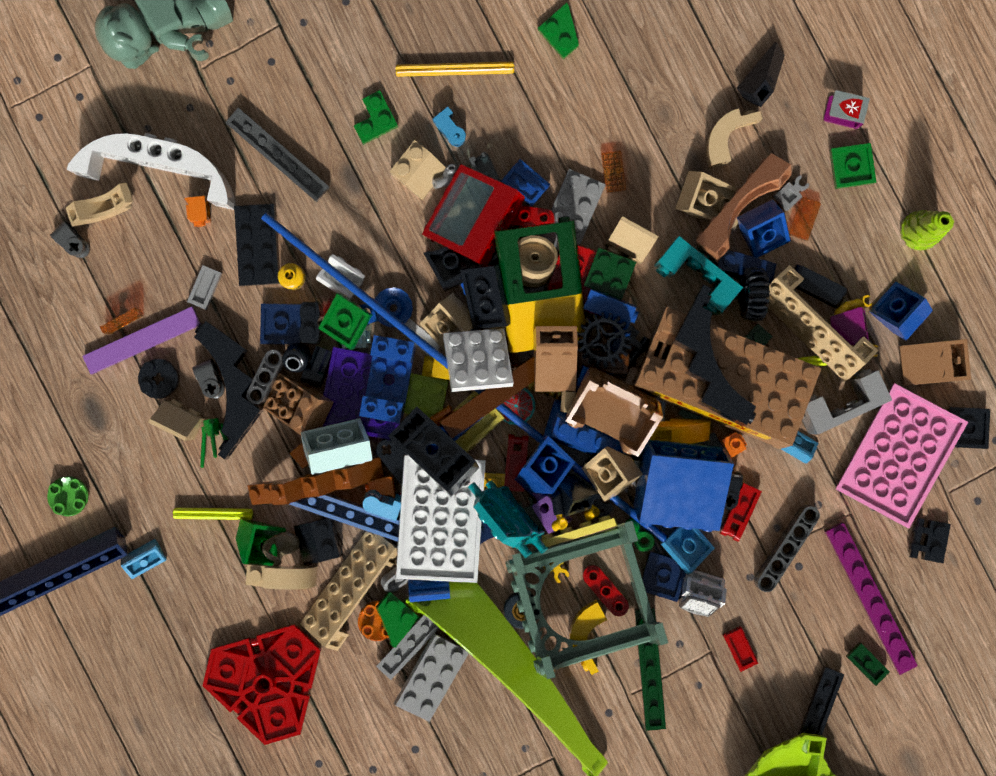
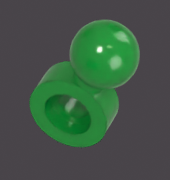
[625,518,654,552]

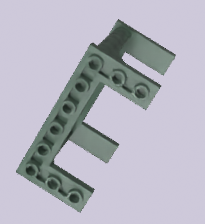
[505,521,668,679]

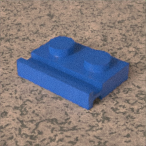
[501,159,551,207]
[408,579,450,602]

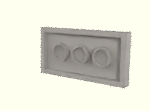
[540,169,606,252]
[394,633,469,722]

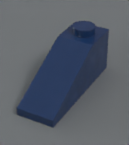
[715,251,776,283]

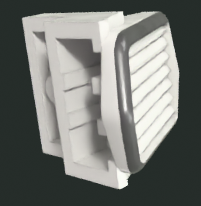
[679,570,727,617]

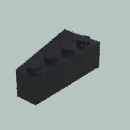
[424,242,498,292]

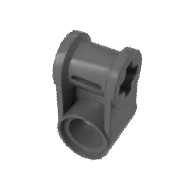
[50,220,90,258]
[192,359,225,399]

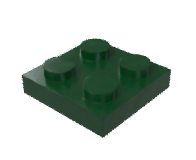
[584,247,637,300]

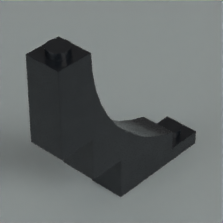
[672,285,756,427]
[194,321,263,460]

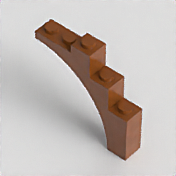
[247,457,384,505]

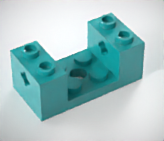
[654,236,743,315]

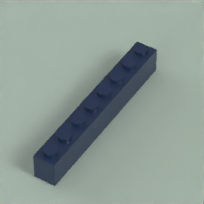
[0,527,128,616]

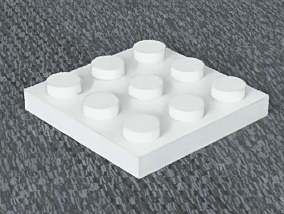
[443,328,514,392]

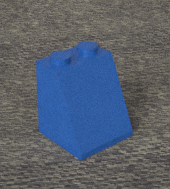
[514,435,575,494]

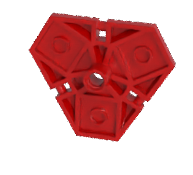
[202,624,322,745]

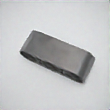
[246,350,283,404]

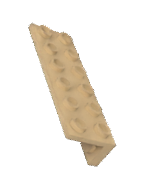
[768,265,879,381]
[301,531,397,651]

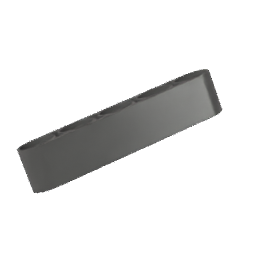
[754,505,820,592]

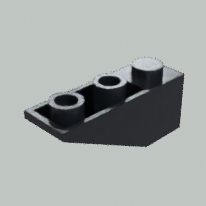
[737,42,785,107]

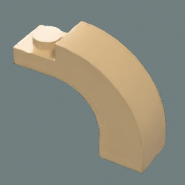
[705,108,762,168]
[66,183,133,227]
[245,564,318,590]

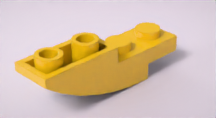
[650,419,711,444]

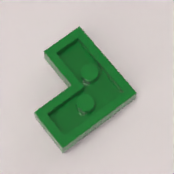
[354,90,398,145]

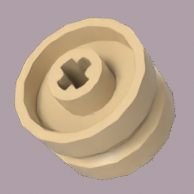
[518,235,558,288]

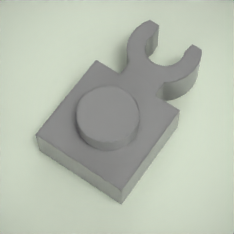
[773,175,809,211]

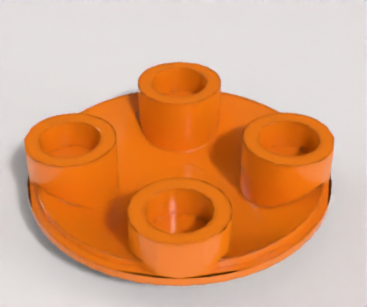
[358,601,389,641]

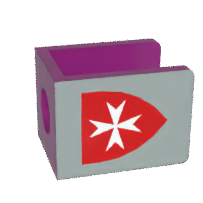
[823,90,870,129]

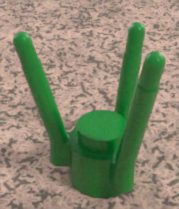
[200,418,228,468]

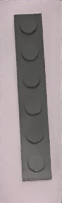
[225,108,330,202]

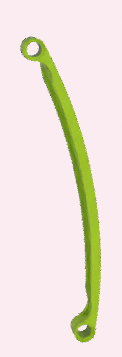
[406,581,608,776]

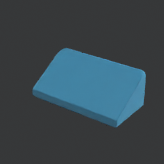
[781,431,819,464]
[121,539,167,579]

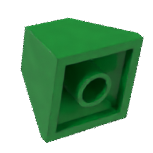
[235,519,286,566]

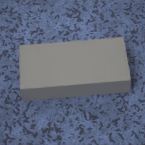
[187,265,223,310]

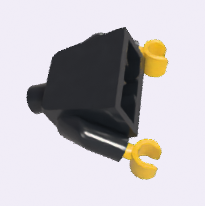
[548,475,600,531]

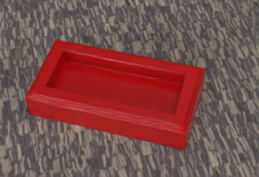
[722,626,759,672]

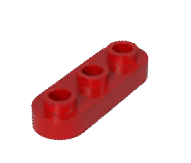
[510,206,556,227]
[582,565,629,617]

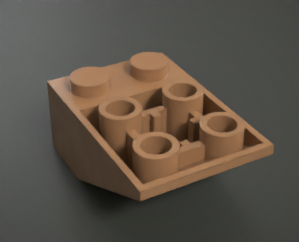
[533,326,578,392]
[899,339,971,386]
[263,373,334,435]

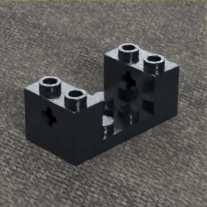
[388,407,479,497]

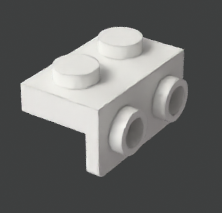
[316,254,365,300]

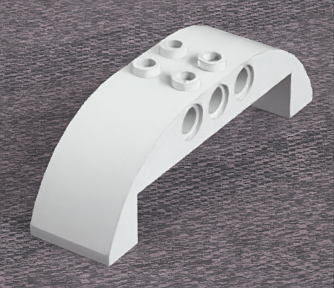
[67,133,236,210]

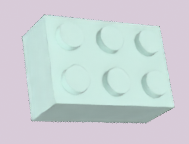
[300,418,372,475]

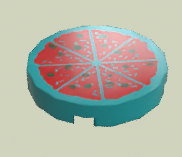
[497,388,535,425]

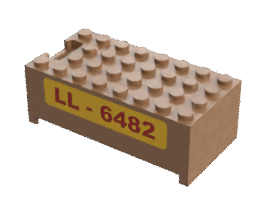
[632,307,822,449]

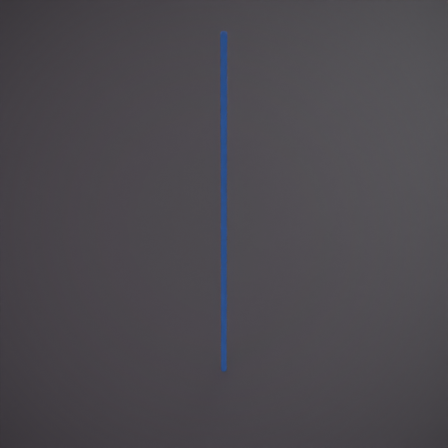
[261,213,668,542]

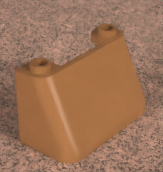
[565,367,663,456]

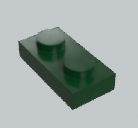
[846,642,890,686]

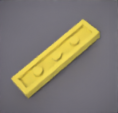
[541,515,618,547]

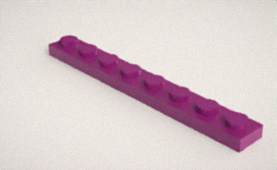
[824,522,918,675]

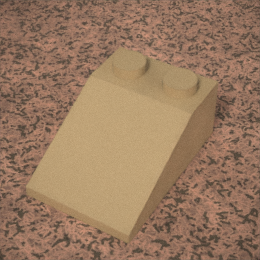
[675,171,742,231]
[606,216,659,264]

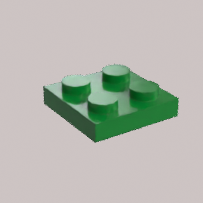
[829,143,877,189]
[318,293,373,350]

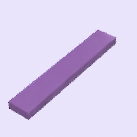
[82,307,200,374]

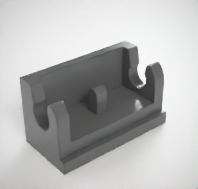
[469,152,502,198]

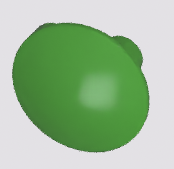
[47,476,88,516]

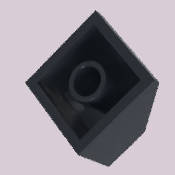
[294,517,343,565]

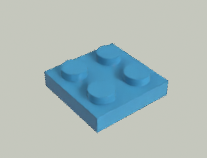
[661,527,715,575]

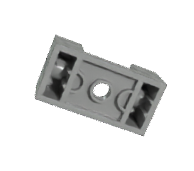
[802,369,892,435]

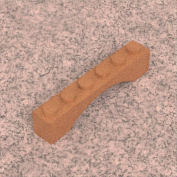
[696,153,792,262]

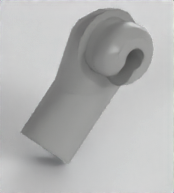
[432,164,457,189]

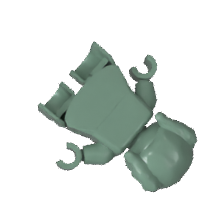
[95,0,233,69]

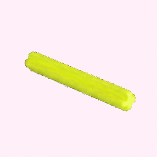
[173,508,253,520]

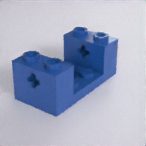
[359,335,416,423]

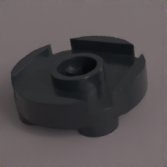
[138,359,180,399]

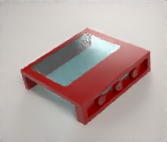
[422,164,525,266]

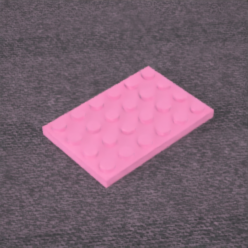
[835,383,968,529]

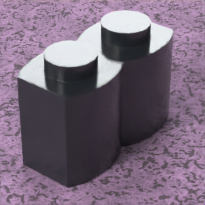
[299,302,323,344]

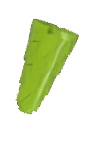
[900,210,954,251]

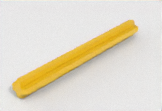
[395,62,514,77]

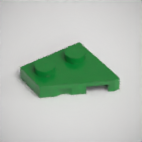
[538,3,579,60]
[376,592,420,648]

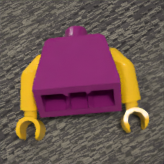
[830,295,878,357]

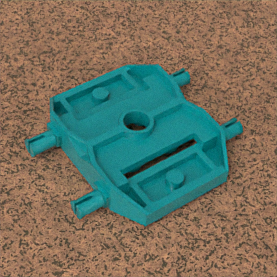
[468,480,548,558]

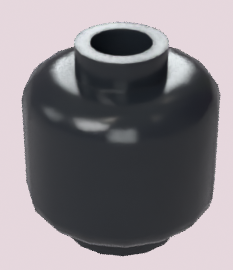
[282,343,311,373]

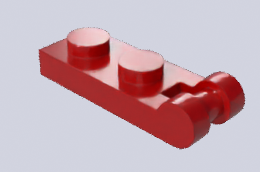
[504,434,529,492]
[719,483,762,542]

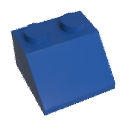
[737,199,790,258]
[869,282,933,340]

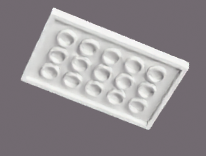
[395,455,486,583]

